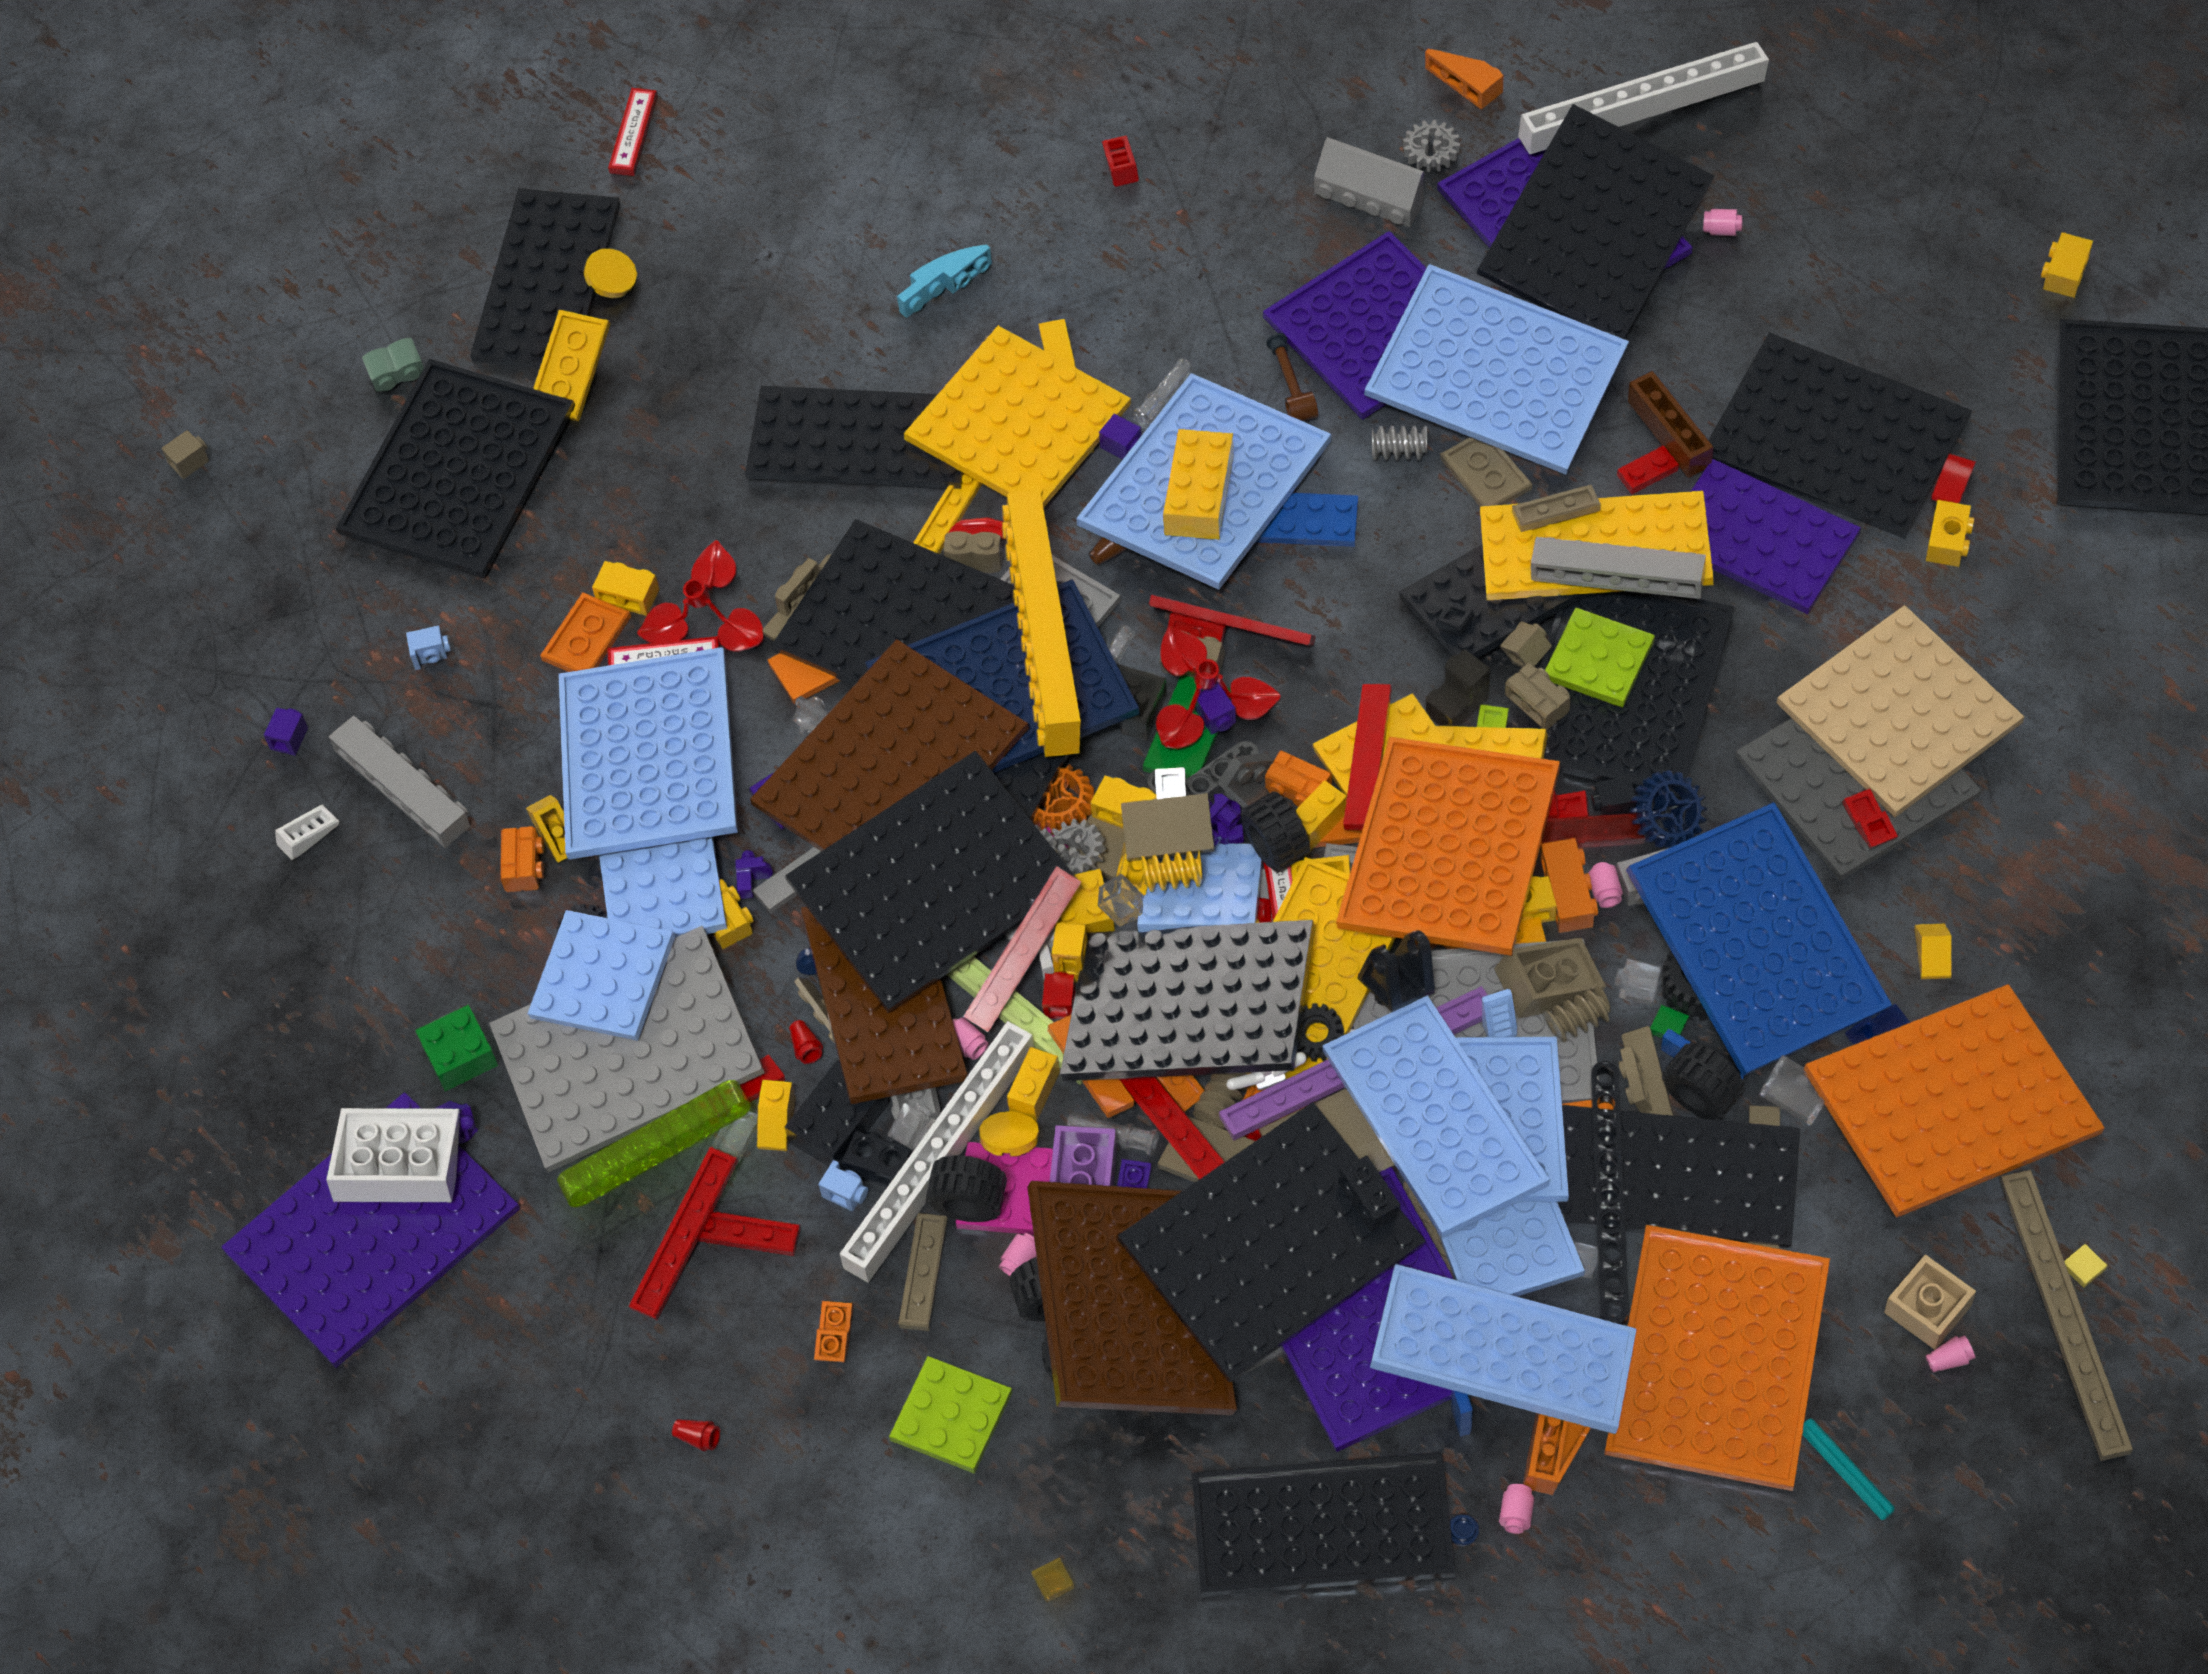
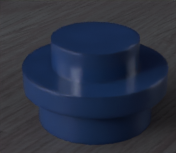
[796,948,816,975]
[1450,1514,1479,1546]

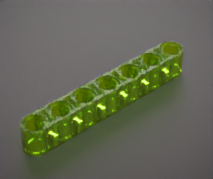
[557,1080,751,1208]

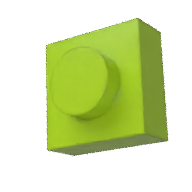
[1477,705,1509,728]

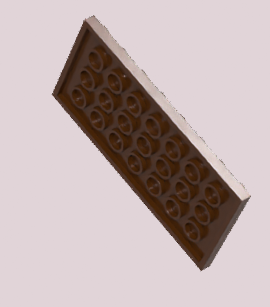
[801,907,967,1104]

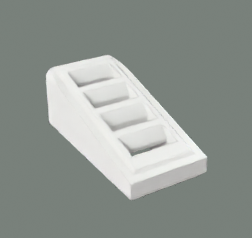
[275,805,339,860]

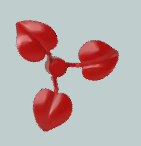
[637,540,764,652]
[1156,626,1281,749]

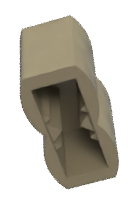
[944,531,1003,573]

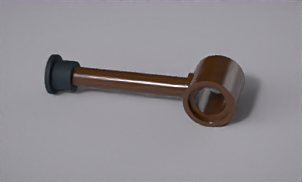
[1266,333,1318,421]

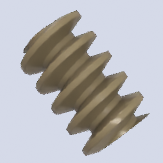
[1543,986,1610,1043]
[1193,1073,1248,1129]

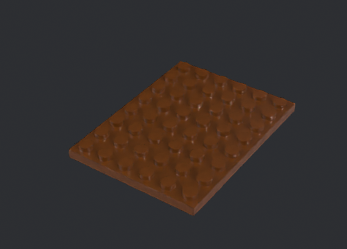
[750,639,1029,851]
[1027,1181,1237,1415]

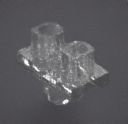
[793,696,828,738]

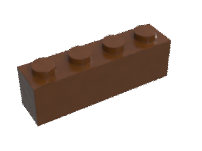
[1628,371,1714,478]

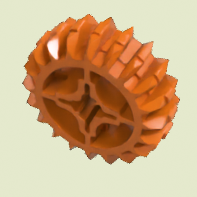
[1032,764,1094,835]

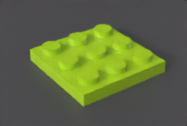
[1545,608,1655,708]
[889,1356,1013,1474]

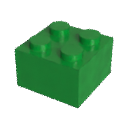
[415,1004,498,1092]

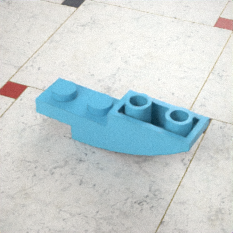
[897,245,992,318]

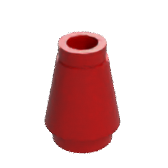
[789,1020,823,1064]
[672,1419,720,1452]

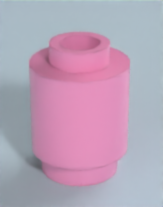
[1703,209,1742,236]
[1588,862,1623,908]
[952,1017,988,1060]
[999,1233,1037,1276]
[1499,1484,1534,1534]

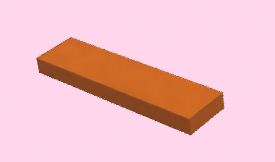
[1047,1015,1134,1118]

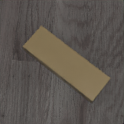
[1512,485,1601,532]

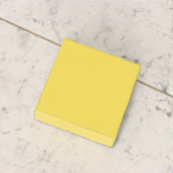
[2064,1244,2107,1288]

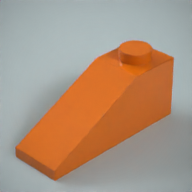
[1425,49,1504,110]

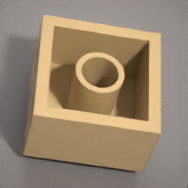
[1884,1255,1976,1350]

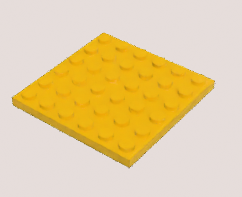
[904,325,1131,508]

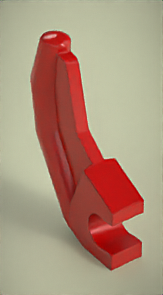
[948,517,1004,540]

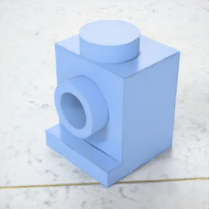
[406,626,451,670]
[818,1160,868,1212]

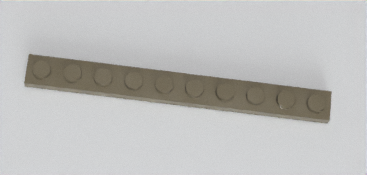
[2000,1170,2133,1461]

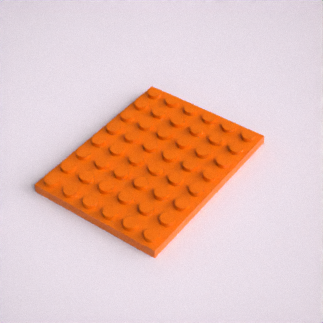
[1336,737,1560,956]
[1803,984,2105,1218]
[1605,1225,1830,1491]

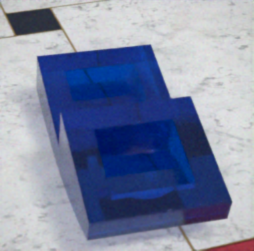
[1845,1003,1910,1045]

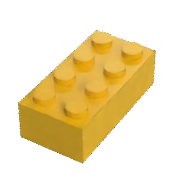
[1163,429,1234,540]

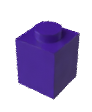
[1099,414,1142,460]
[1195,683,1236,735]
[264,707,308,756]

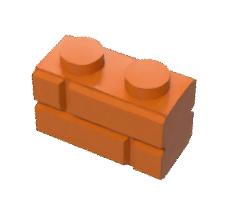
[1265,750,1332,807]
[501,826,544,892]

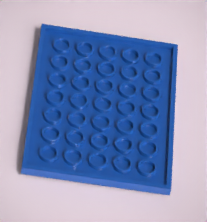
[1626,802,1892,1076]

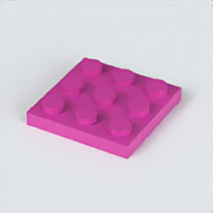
[956,1142,1053,1235]

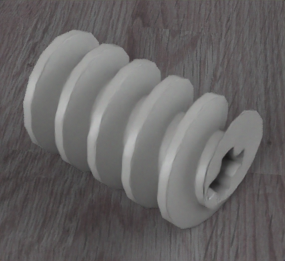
[1372,426,1427,461]

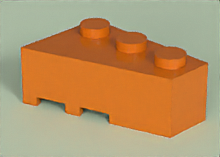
[1523,1413,1591,1495]

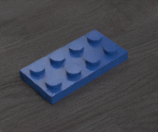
[1256,493,1358,547]

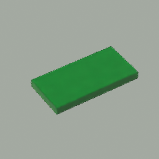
[1142,675,1232,779]

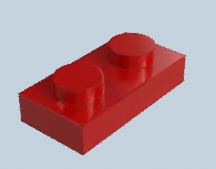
[1617,445,1679,494]
[1167,612,1226,644]

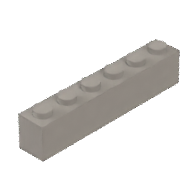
[1531,537,1706,599]
[329,715,471,848]

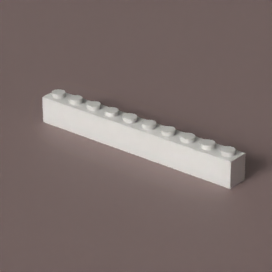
[1518,42,1769,154]
[840,1021,1034,1283]

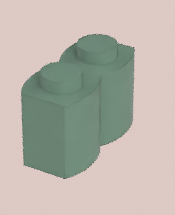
[362,338,424,392]

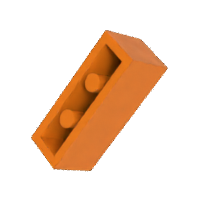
[1540,838,1598,933]

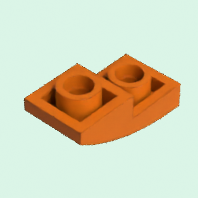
[814,1301,854,1363]

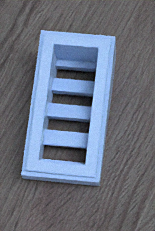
[1482,989,1517,1037]

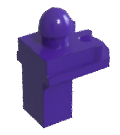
[736,850,773,899]
[435,1101,478,1144]

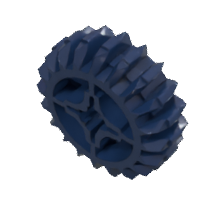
[1629,770,1708,848]

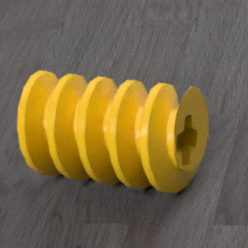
[1141,850,1203,892]

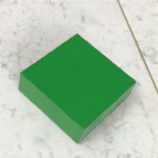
[1650,1005,1689,1038]

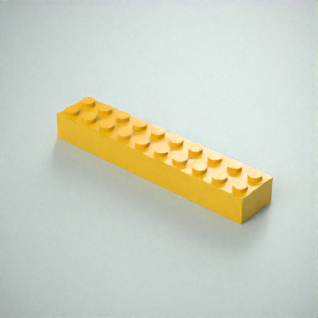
[1002,490,1081,757]

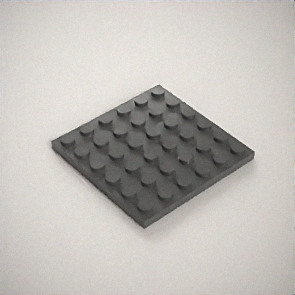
[1735,718,1981,881]

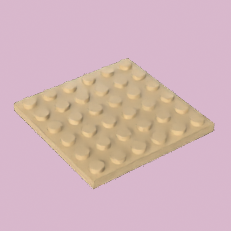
[1777,605,2024,817]

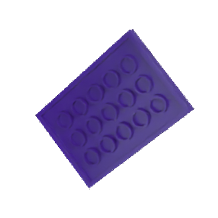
[1690,459,1861,615]

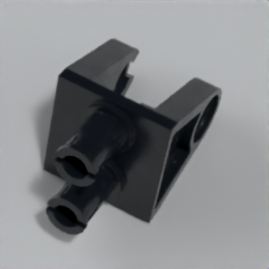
[1357,930,1435,1012]

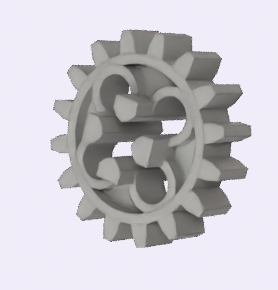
[1403,120,1460,172]
[1052,819,1106,874]

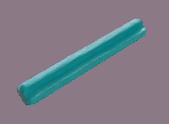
[1802,1418,1895,1520]

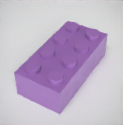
[1050,1125,1118,1186]

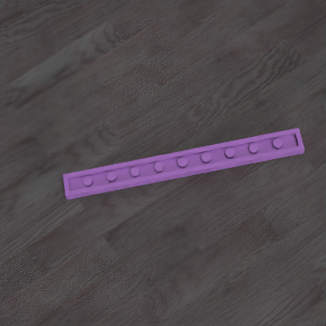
[1219,986,1487,1141]

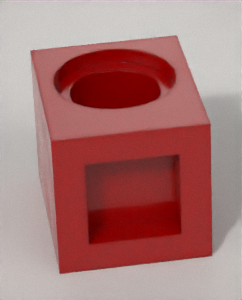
[1042,972,1076,1019]

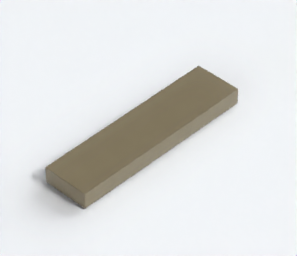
[898,1213,948,1331]

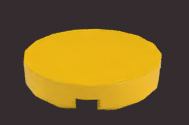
[584,248,637,298]
[979,1111,1039,1156]

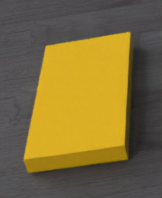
[533,310,611,422]

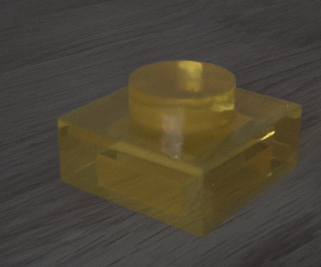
[1031,1558,1074,1603]

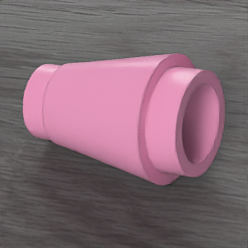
[1926,1335,1975,1373]

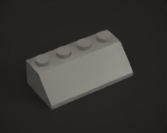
[1314,137,1424,227]

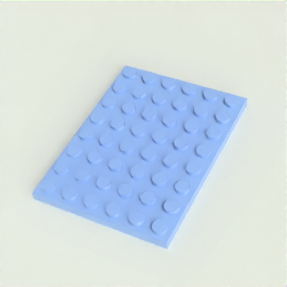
[1364,264,1629,475]
[1076,373,1331,590]
[559,647,738,860]

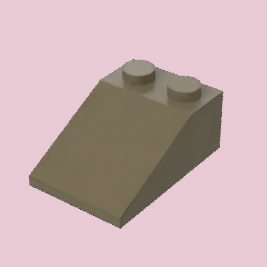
[1494,937,1606,1018]

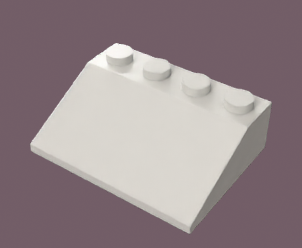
[327,1108,460,1202]

